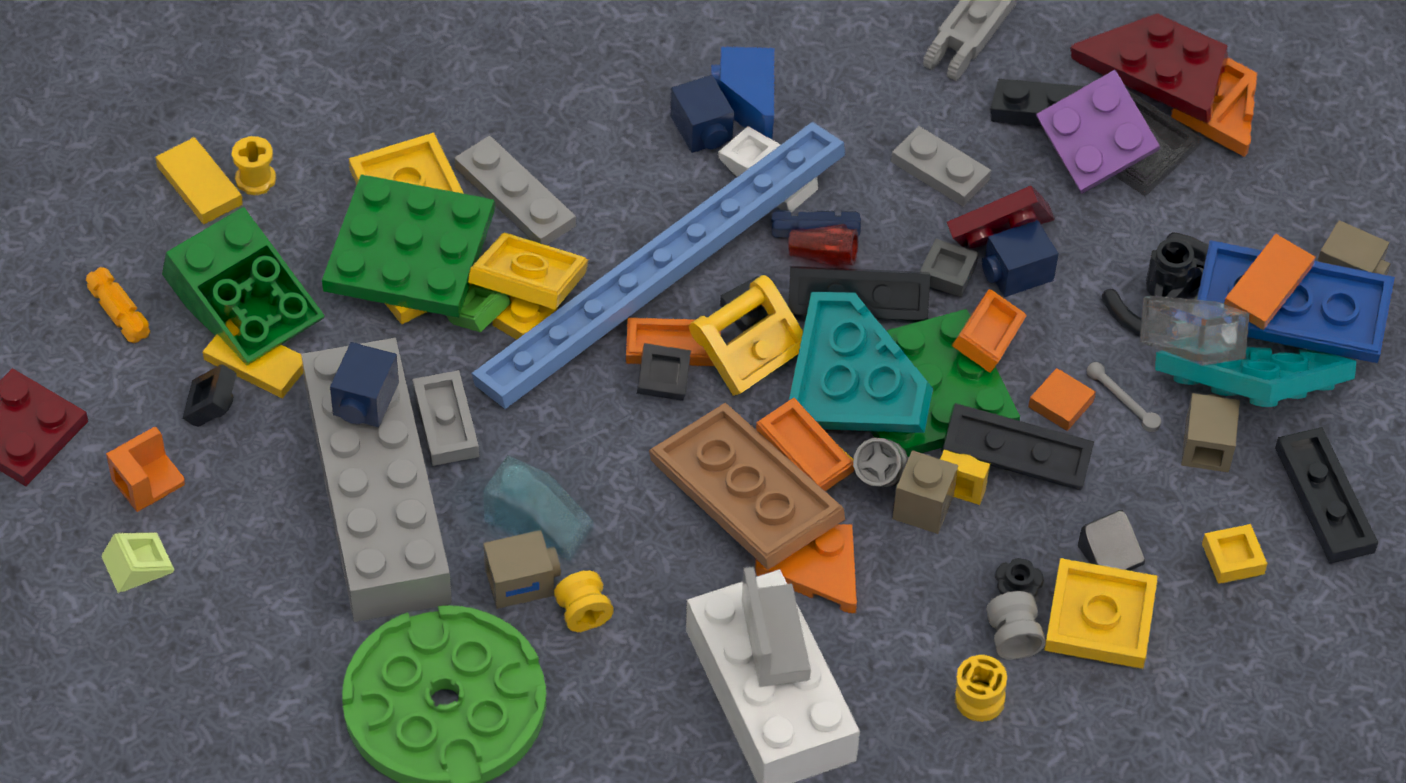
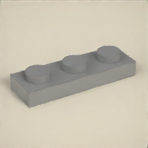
[454,135,576,245]

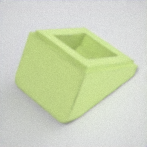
[102,533,174,592]

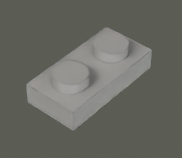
[891,126,991,207]
[412,370,479,466]

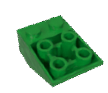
[162,207,325,365]

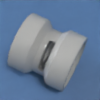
[853,438,908,487]
[986,591,1046,660]

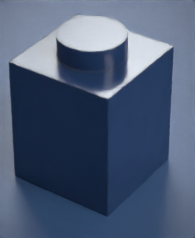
[670,75,734,153]
[982,220,1059,297]
[330,342,399,428]

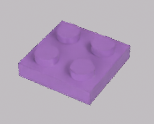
[1036,70,1160,194]

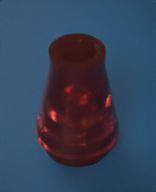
[789,224,858,268]

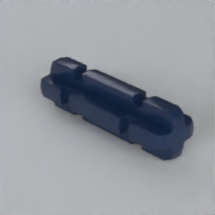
[771,210,861,238]

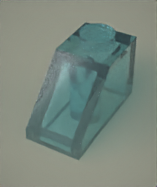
[483,455,594,561]

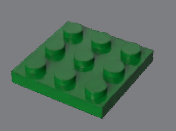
[322,174,495,318]
[871,309,1020,457]

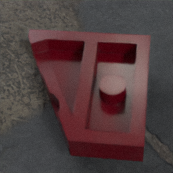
[947,185,1055,248]

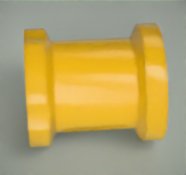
[232,136,276,195]

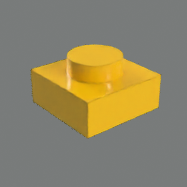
[493,296,558,340]
[940,450,990,505]
[1202,524,1267,584]

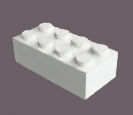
[686,569,860,783]

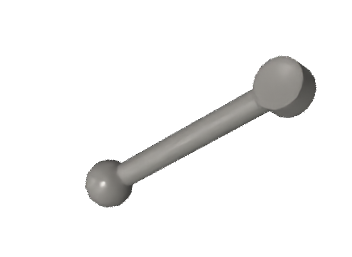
[1086,362,1161,432]

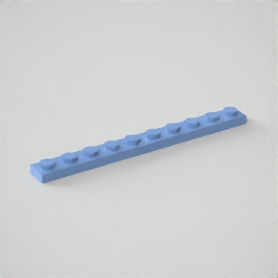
[472,122,845,409]

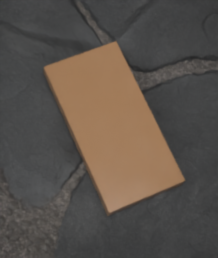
[649,403,845,570]

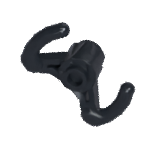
[1102,232,1209,341]

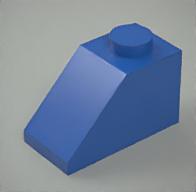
[711,47,774,140]

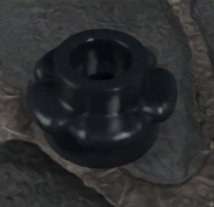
[995,558,1044,597]

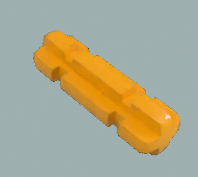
[86,267,150,343]

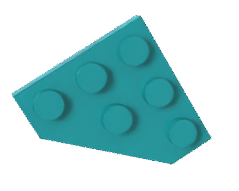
[789,292,933,433]
[1155,344,1357,407]

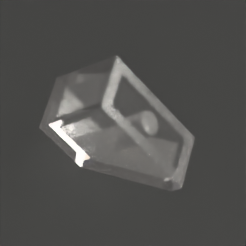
[1140,296,1249,366]

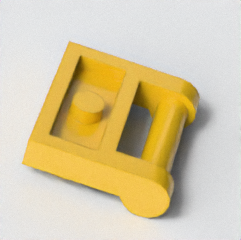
[689,275,803,396]

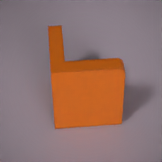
[106,427,185,512]

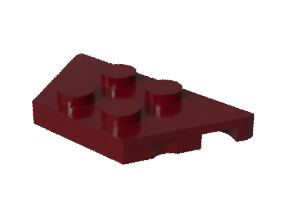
[1071,13,1228,124]

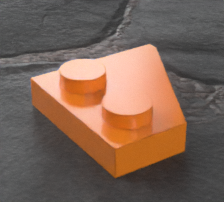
[1171,57,1257,157]
[755,524,857,613]

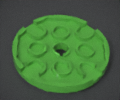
[342,605,546,783]

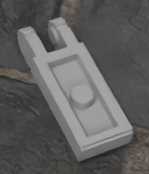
[923,0,1017,81]

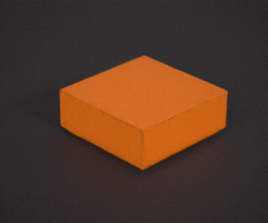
[1028,368,1096,431]

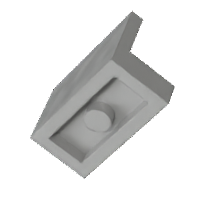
[742,567,811,687]

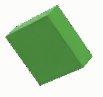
[446,284,511,333]

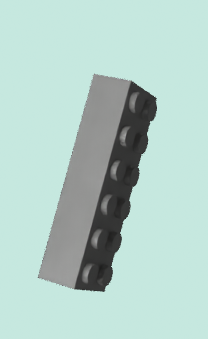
[301,338,452,622]

